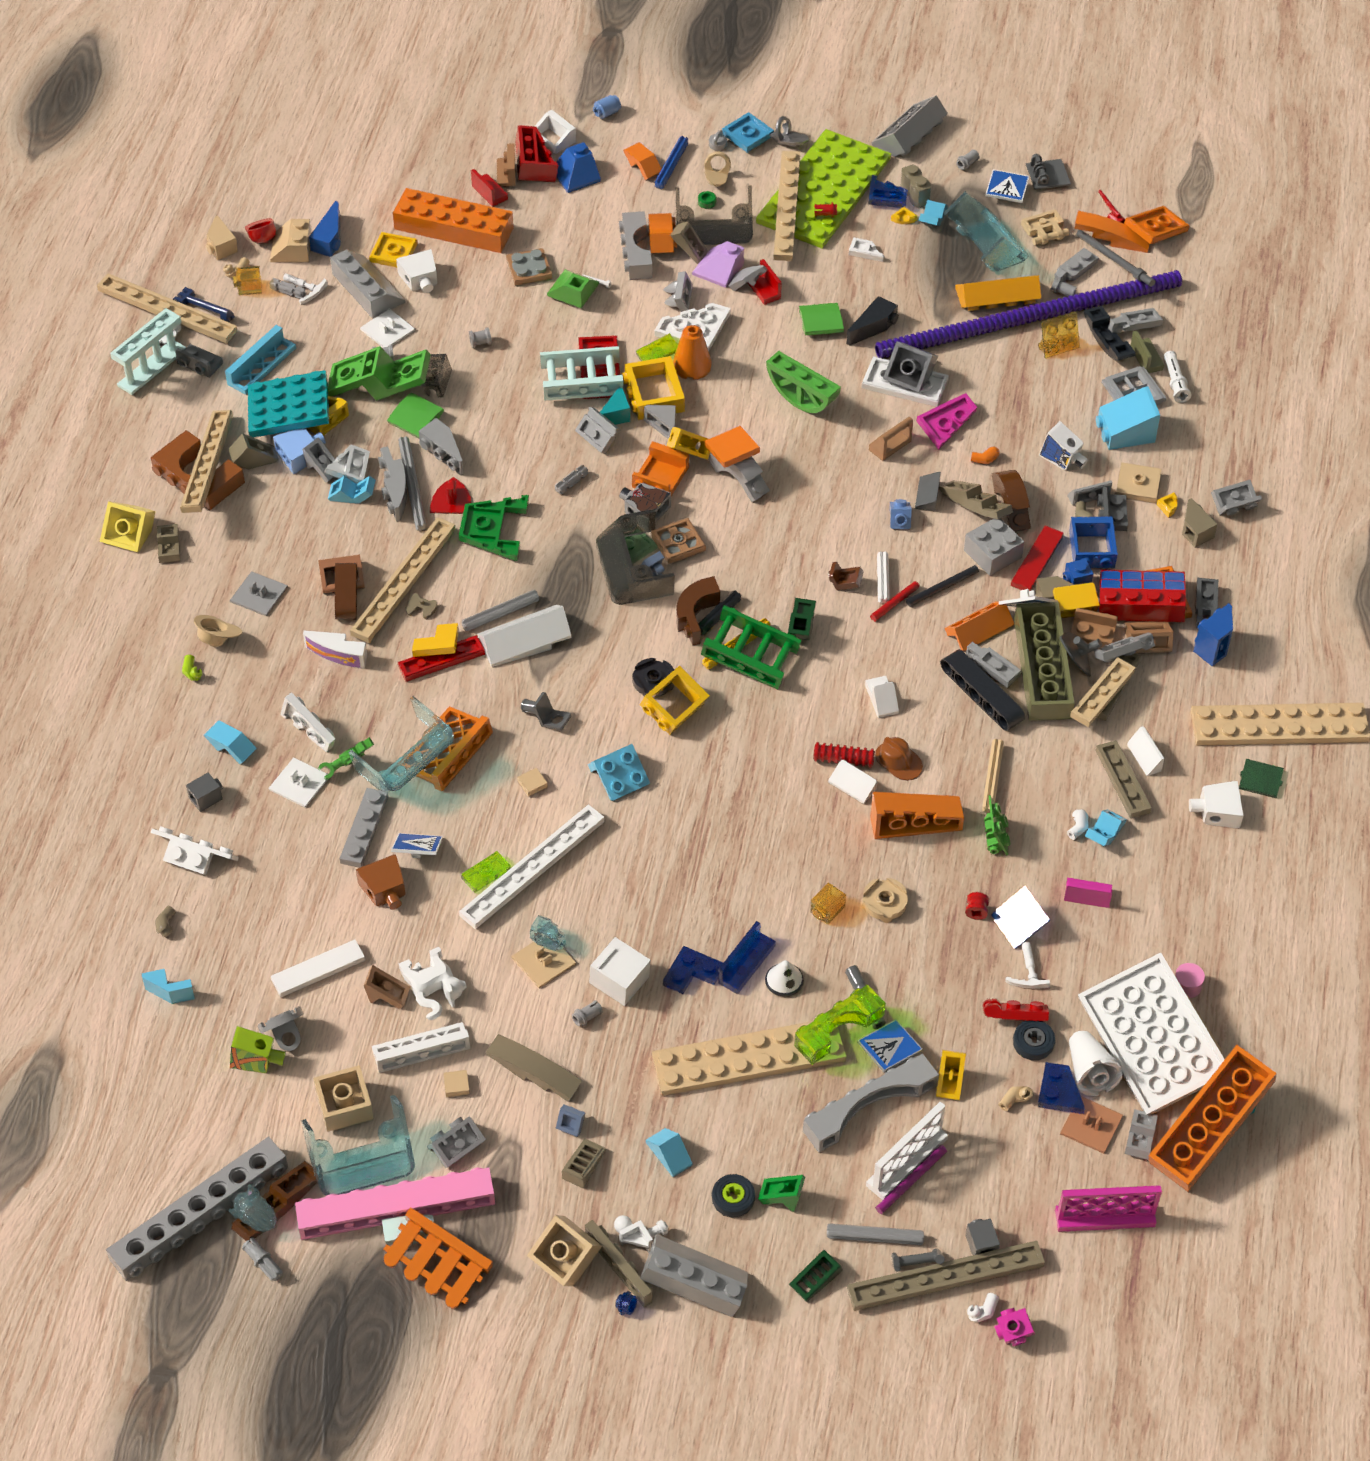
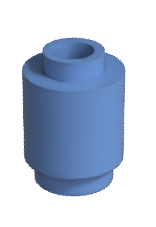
[593,95,621,119]

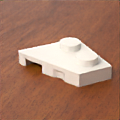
[324,445,370,484]

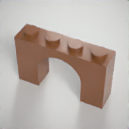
[151,430,245,510]

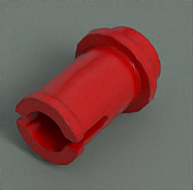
[814,202,837,217]

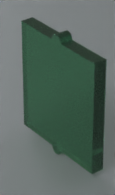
[1239,759,1284,798]

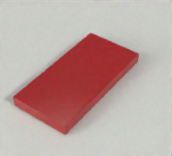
[578,335,620,399]

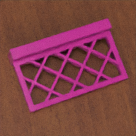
[1055,1185,1162,1232]

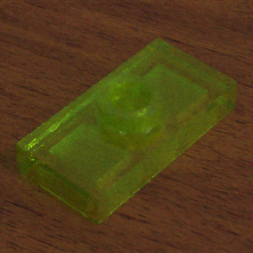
[636,333,678,361]
[461,851,511,893]

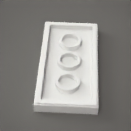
[861,357,949,407]

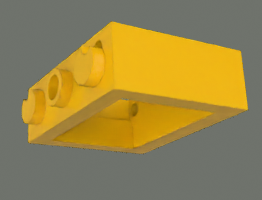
[622,356,685,420]

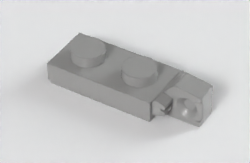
[1053,248,1099,282]
[1108,308,1163,333]
[1094,632,1155,662]
[966,642,1022,688]

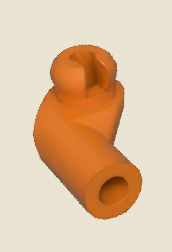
[971,446,1000,464]

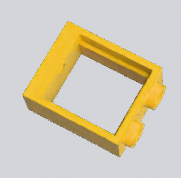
[639,665,710,735]

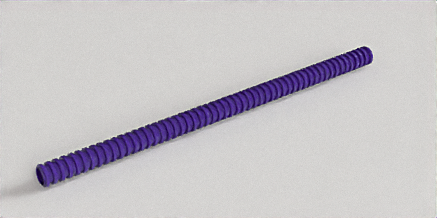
[875,270,1182,359]

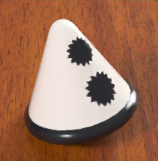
[765,960,804,997]

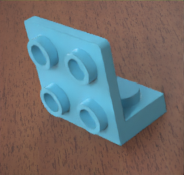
[587,744,650,801]

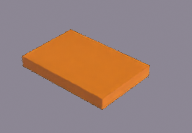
[1124,205,1190,244]

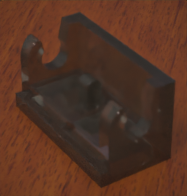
[422,354,452,398]

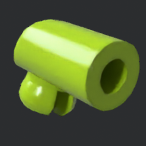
[182,655,203,681]

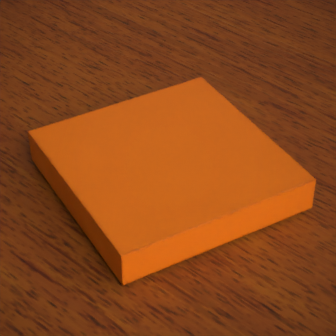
[705,426,760,468]

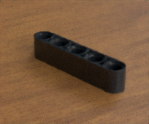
[940,649,1025,731]

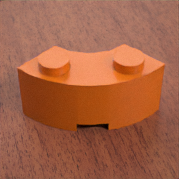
[648,213,677,253]

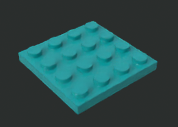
[248,370,329,438]

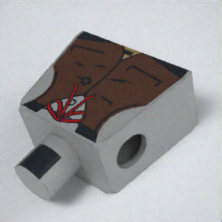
[619,483,671,531]

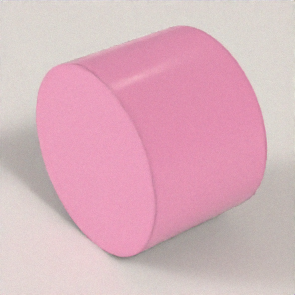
[1175,963,1205,998]

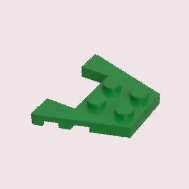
[459,495,529,561]

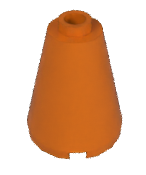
[673,325,712,380]

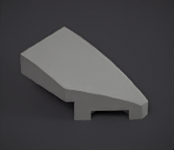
[728,265,767,291]

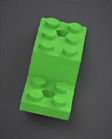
[328,346,431,401]

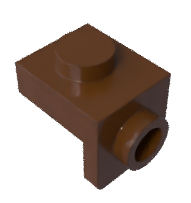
[828,562,864,590]

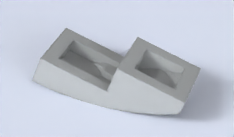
[1125,1109,1158,1160]

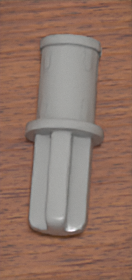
[242,1238,283,1281]

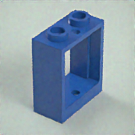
[1069,517,1118,569]

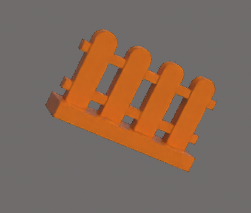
[383,1207,493,1309]

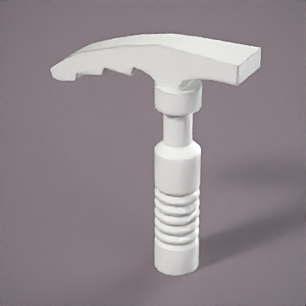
[283,273,328,305]
[1005,942,1050,989]

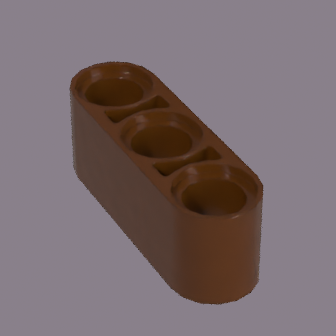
[335,563,357,620]

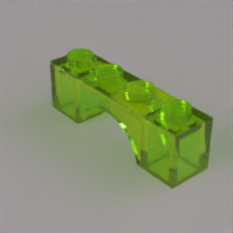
[794,984,886,1065]

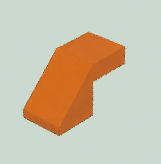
[623,142,662,180]

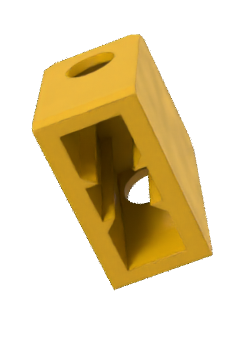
[667,427,710,460]

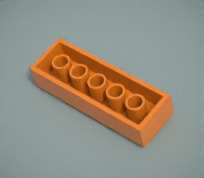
[393,188,514,253]
[1149,1045,1276,1192]

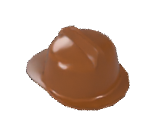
[875,737,923,780]

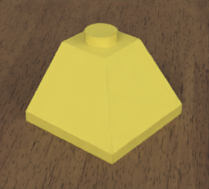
[100,501,156,552]

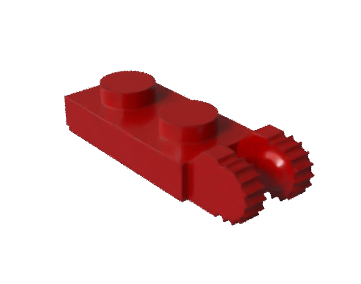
[982,998,1049,1021]

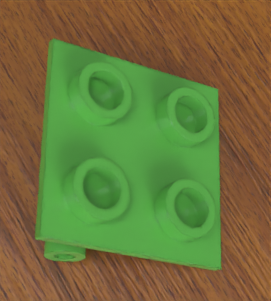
[984,795,1011,855]

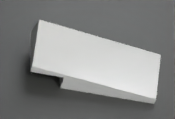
[477,605,571,667]

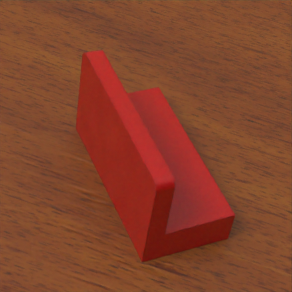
[471,169,508,207]
[747,259,782,305]

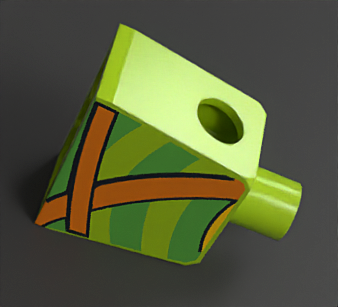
[230,1026,286,1073]

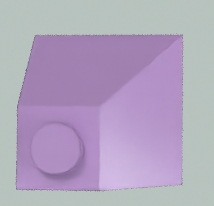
[692,241,744,288]

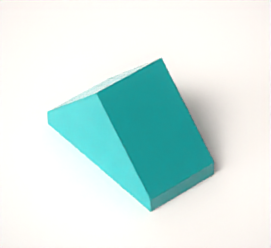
[600,387,630,425]

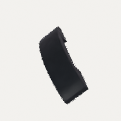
[1084,306,1136,361]

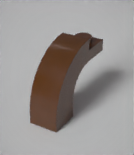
[992,470,1031,531]
[676,576,721,646]

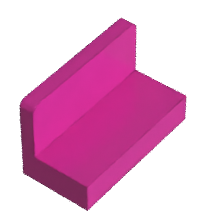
[1064,877,1113,908]

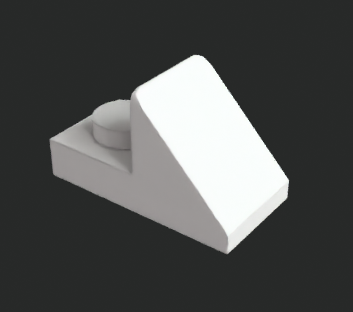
[865,676,899,718]

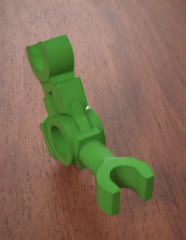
[318,737,374,780]

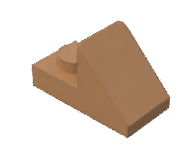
[364,965,411,1009]

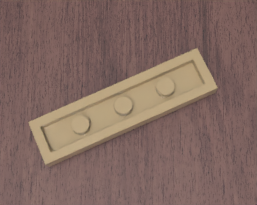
[1070,657,1136,727]

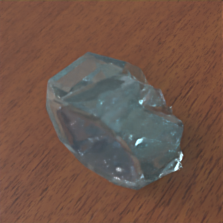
[530,915,566,951]

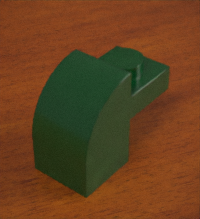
[788,598,816,640]

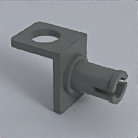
[521,692,571,730]

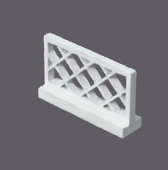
[866,1102,948,1200]

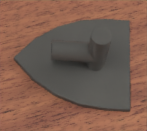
[1059,632,1102,677]

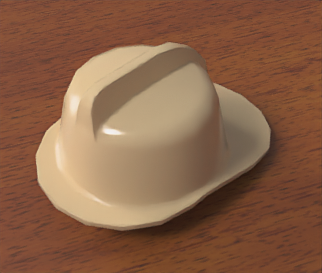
[194,615,242,647]

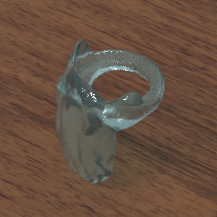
[229,1184,276,1232]

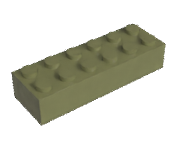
[1014,602,1075,721]

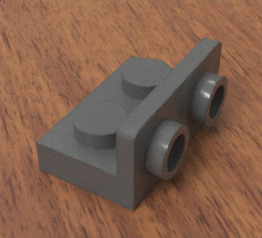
[175,344,223,378]
[1097,487,1128,531]

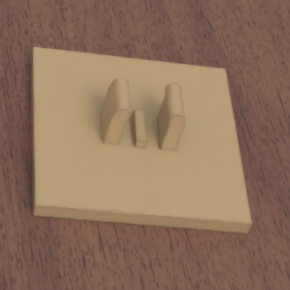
[512,932,576,988]

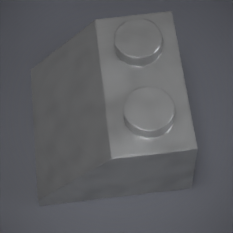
[883,342,938,393]

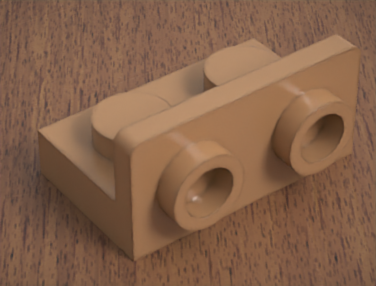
[497,143,516,186]
[1071,608,1118,647]

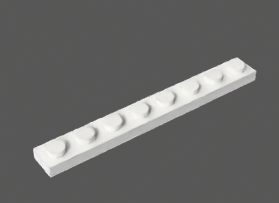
[459,804,604,929]

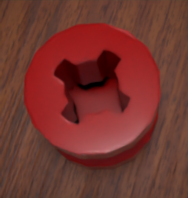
[965,892,990,920]

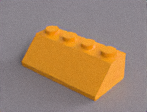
[955,275,1041,311]

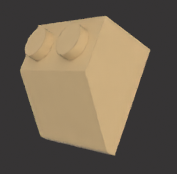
[270,219,312,262]

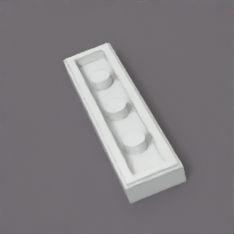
[271,940,365,998]

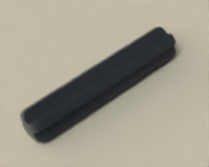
[698,590,741,635]

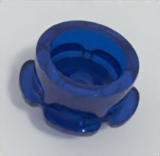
[615,1291,637,1316]

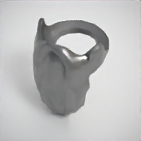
[770,116,809,147]

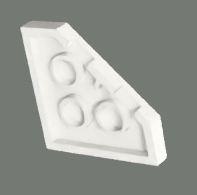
[654,303,731,351]

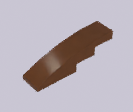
[232,1161,322,1242]

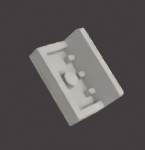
[1211,480,1262,516]

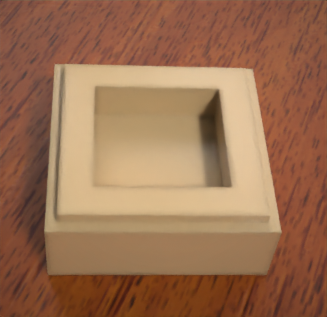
[517,768,548,797]
[443,1070,470,1097]

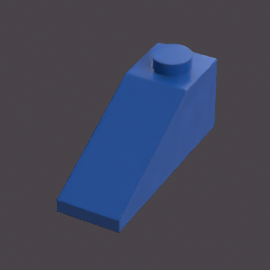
[309,201,341,257]

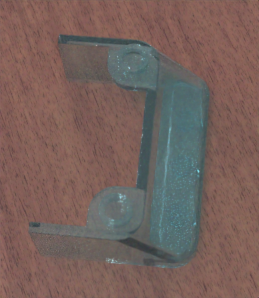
[944,191,1029,272]
[348,696,454,791]
[301,1095,415,1196]

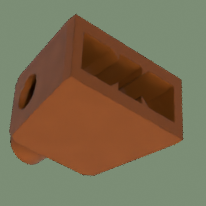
[356,854,406,910]

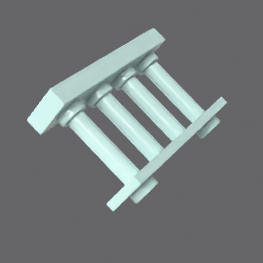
[110,308,186,395]
[540,346,623,401]

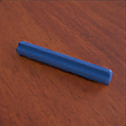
[655,136,689,189]

